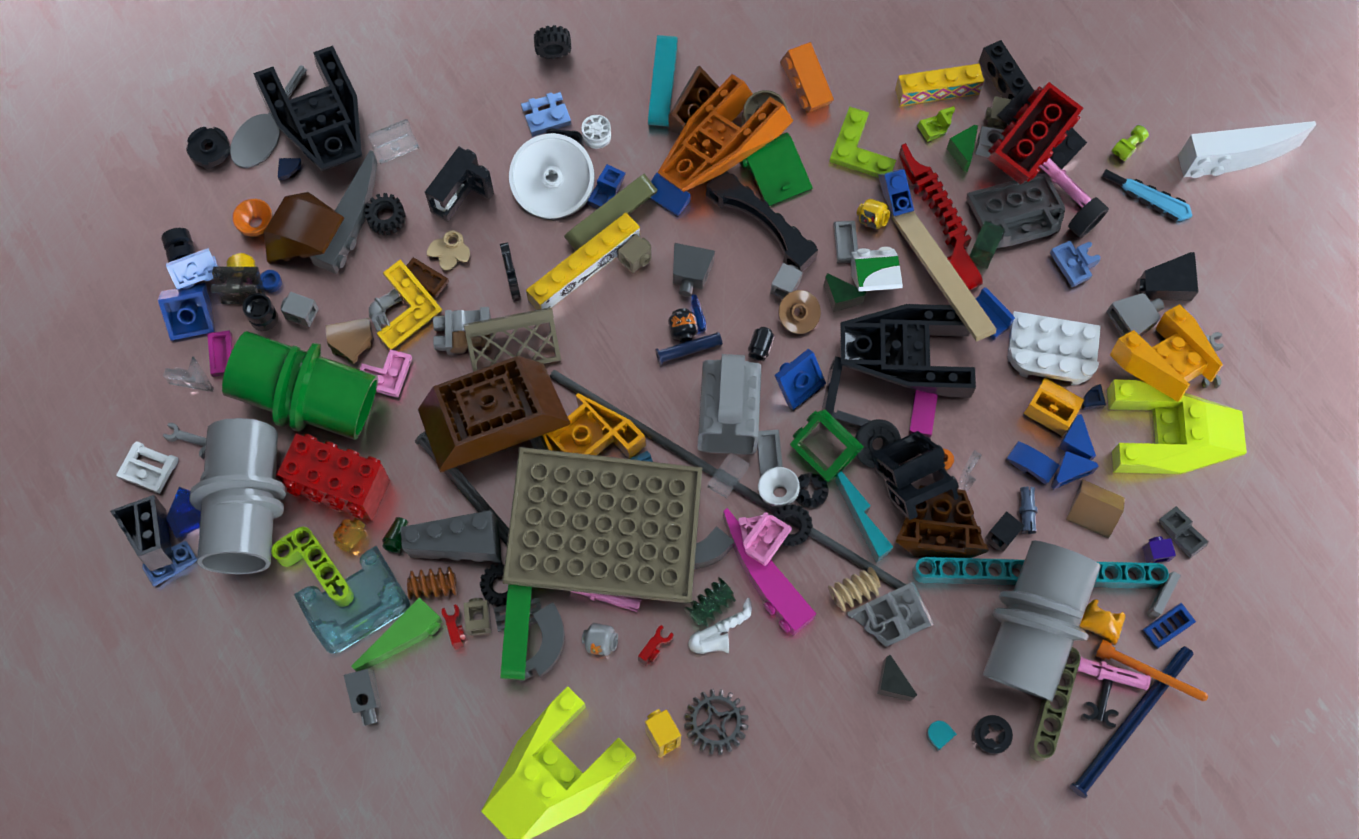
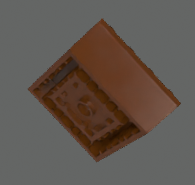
[418,356,571,473]

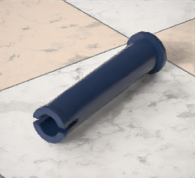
[655,332,723,366]

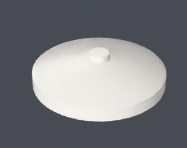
[509,133,595,219]

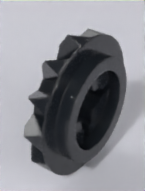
[795,472,829,508]
[974,715,1013,754]

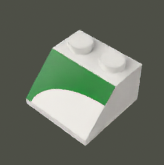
[851,247,903,291]

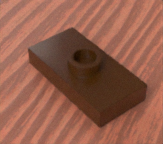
[406,257,449,298]

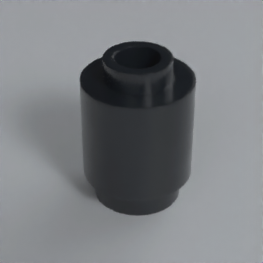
[748,327,775,361]

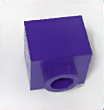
[1142,536,1176,563]

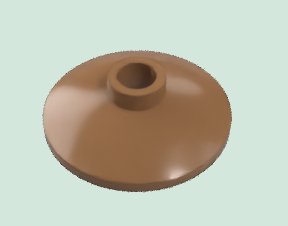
[778,290,821,334]

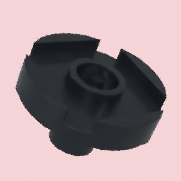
[186,127,230,169]

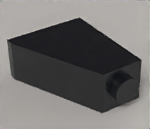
[1136,252,1199,301]

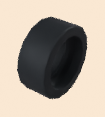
[1068,197,1109,238]

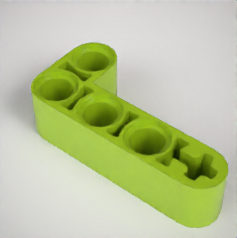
[271,527,354,607]

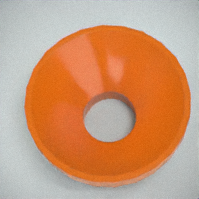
[233,199,273,236]

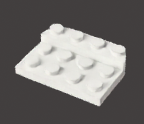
[1007,311,1101,385]

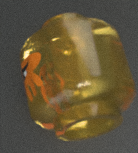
[333,518,368,553]

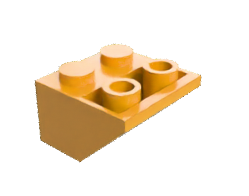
[1023,378,1084,436]

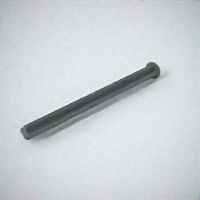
[415,431,509,545]

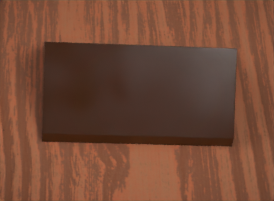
[669,66,719,135]

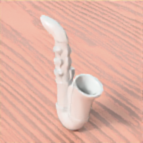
[688,598,752,654]

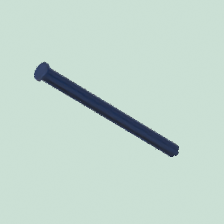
[1070,646,1194,798]

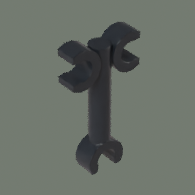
[500,242,521,299]
[1081,663,1120,729]

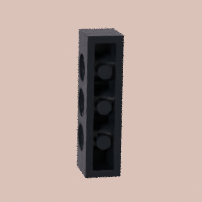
[979,40,1032,100]

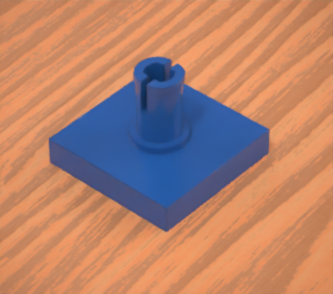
[775,349,826,410]

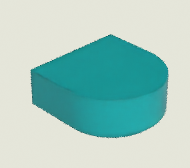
[927,721,957,751]

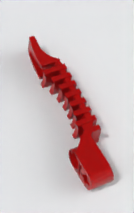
[899,143,983,290]

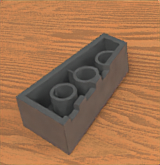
[401,510,502,563]

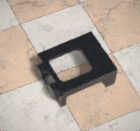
[885,467,959,520]

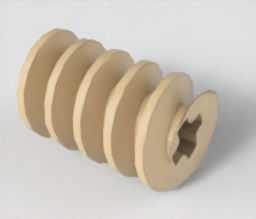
[828,567,881,612]

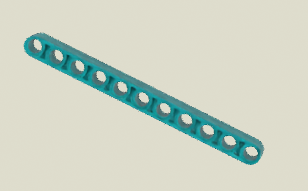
[912,557,1169,589]

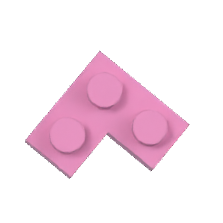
[360,349,412,398]

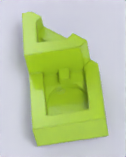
[917,106,955,142]

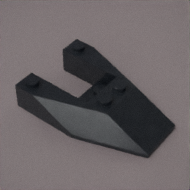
[253,46,362,171]
[840,304,976,398]

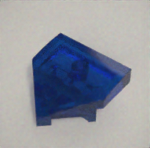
[166,487,201,539]

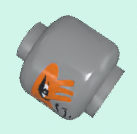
[582,623,618,656]

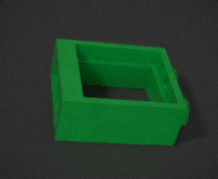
[790,410,864,482]

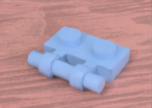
[521,92,572,137]

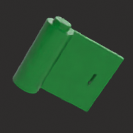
[740,132,813,206]

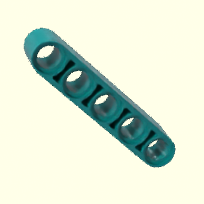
[648,35,678,127]

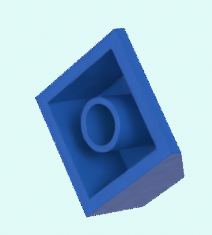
[158,283,215,341]

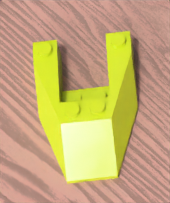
[1107,379,1247,474]
[481,686,636,839]

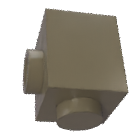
[985,96,1011,130]
[618,234,651,273]

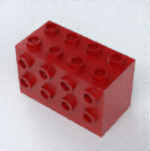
[987,82,1084,184]
[277,434,390,521]

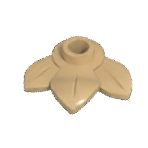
[427,230,470,271]

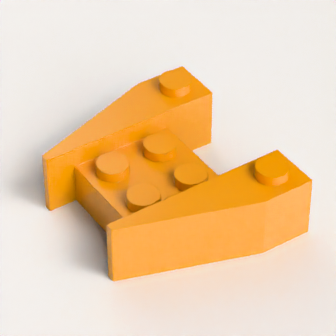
[1110,304,1223,402]
[542,393,646,459]

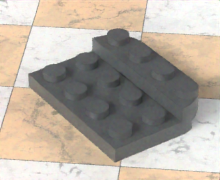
[966,172,1065,249]

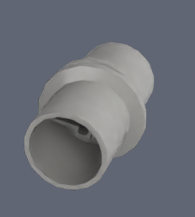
[189,418,287,574]
[983,540,1101,702]

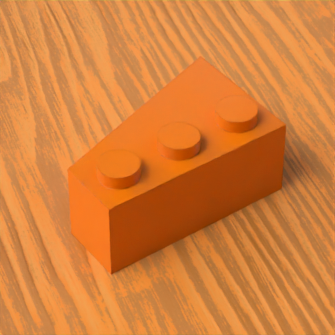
[780,42,834,113]

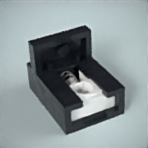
[425,146,494,222]

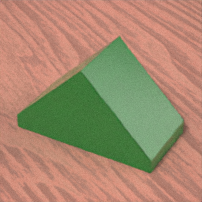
[946,125,978,172]

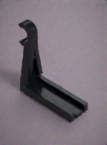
[821,356,871,430]

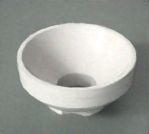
[758,467,800,507]

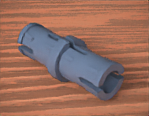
[1019,486,1038,534]

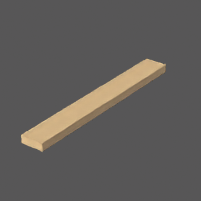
[891,211,996,342]

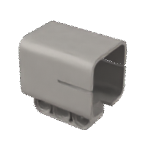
[698,354,762,455]

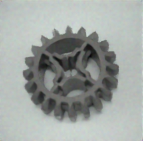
[684,689,748,755]

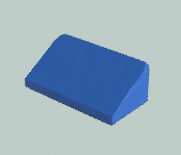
[650,173,691,216]

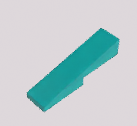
[835,471,893,563]

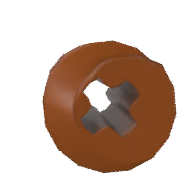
[407,566,457,600]

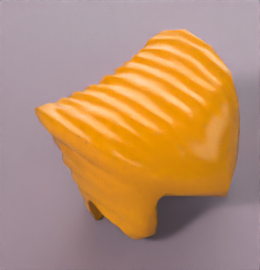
[1079,599,1125,645]

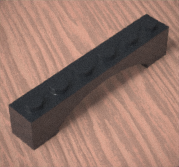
[706,171,818,272]

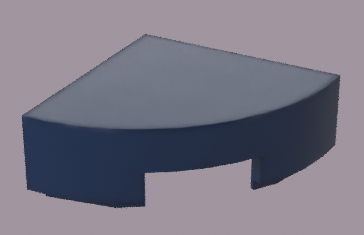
[278,158,302,180]
[1082,384,1106,410]

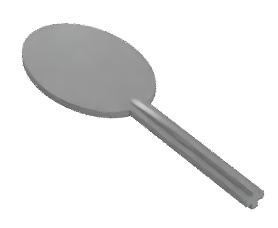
[230,65,307,168]

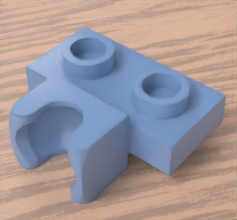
[1050,241,1101,287]

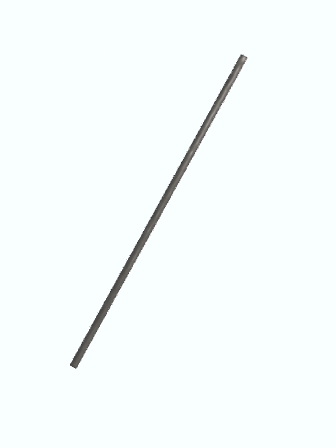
[550,370,906,589]

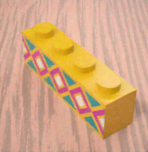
[895,64,984,106]

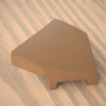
[326,318,372,364]

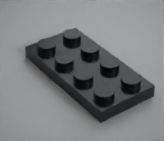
[996,84,1087,169]

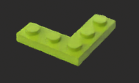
[829,106,896,178]

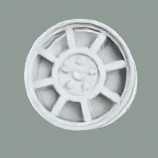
[581,115,611,149]

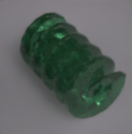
[684,577,736,627]

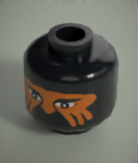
[668,308,699,343]

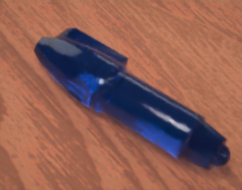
[691,294,707,332]

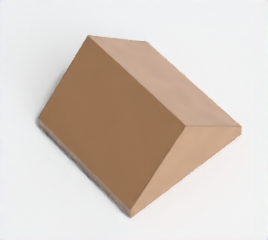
[1066,479,1125,538]

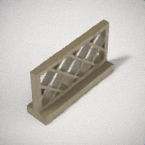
[463,307,561,372]

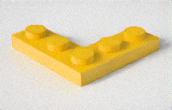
[377,259,442,350]

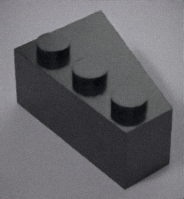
[110,495,173,571]

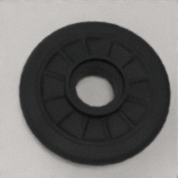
[855,419,901,468]

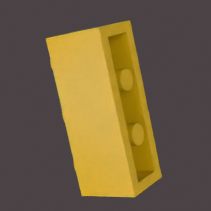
[645,709,681,758]

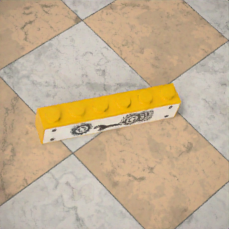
[526,213,640,310]

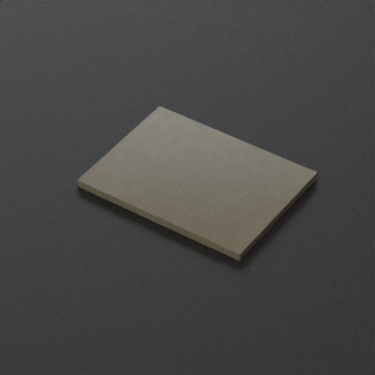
[503,447,702,604]

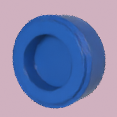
[259,270,282,293]

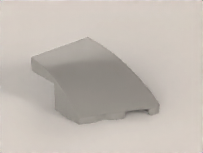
[847,582,934,647]

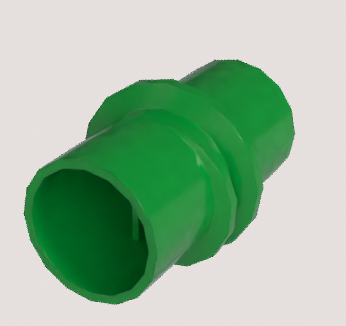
[222,331,378,440]

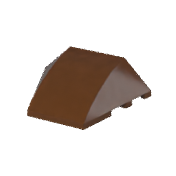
[264,192,344,264]
[895,485,989,558]

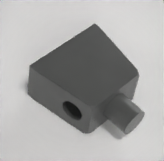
[673,243,715,297]
[344,669,381,726]

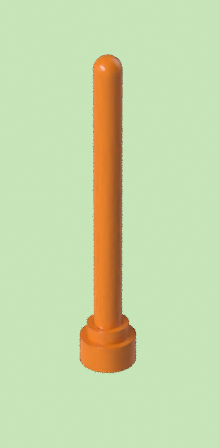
[1095,639,1208,701]

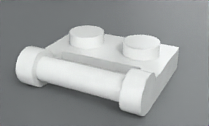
[116,441,179,494]

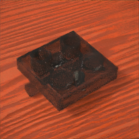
[211,266,265,304]

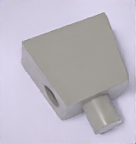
[1106,293,1165,336]

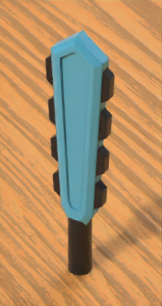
[1102,169,1193,222]

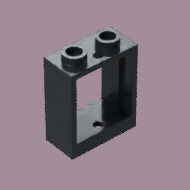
[871,431,945,490]

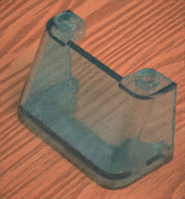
[294,546,410,654]

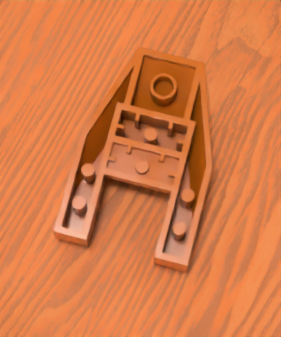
[657,74,793,192]

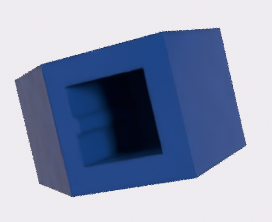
[878,169,914,216]

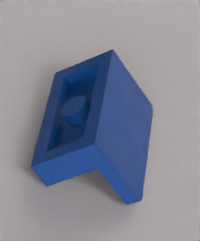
[975,287,1015,340]

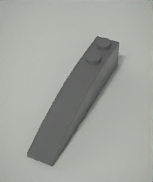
[310,150,377,274]

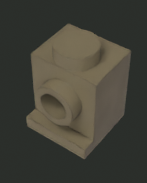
[464,598,492,635]

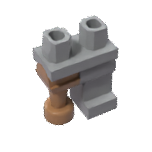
[433,307,491,355]

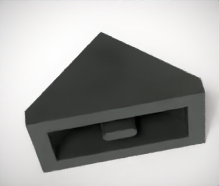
[877,655,917,701]

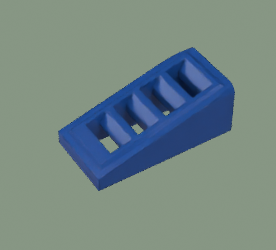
[1143,603,1196,649]

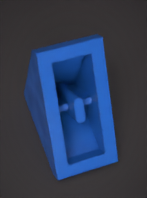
[1058,414,1096,461]
[1051,451,1099,490]

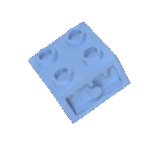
[166,248,220,290]

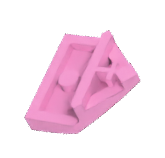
[739,512,792,566]

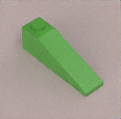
[351,597,442,672]

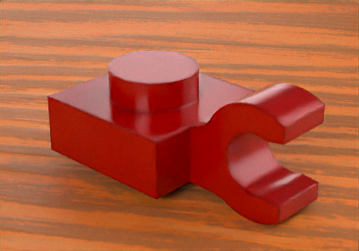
[441,604,466,649]
[638,625,674,666]

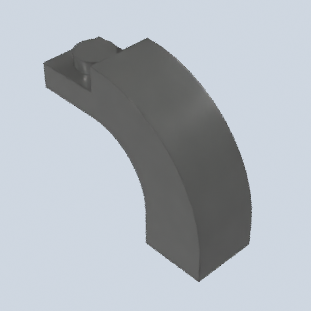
[694,526,734,569]
[515,602,565,682]

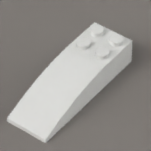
[1178,121,1316,178]

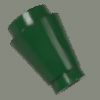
[382,517,409,553]

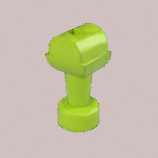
[1111,125,1149,162]

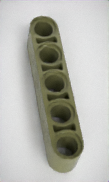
[564,174,658,251]
[1029,647,1081,761]

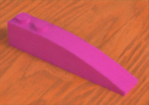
[723,508,816,636]

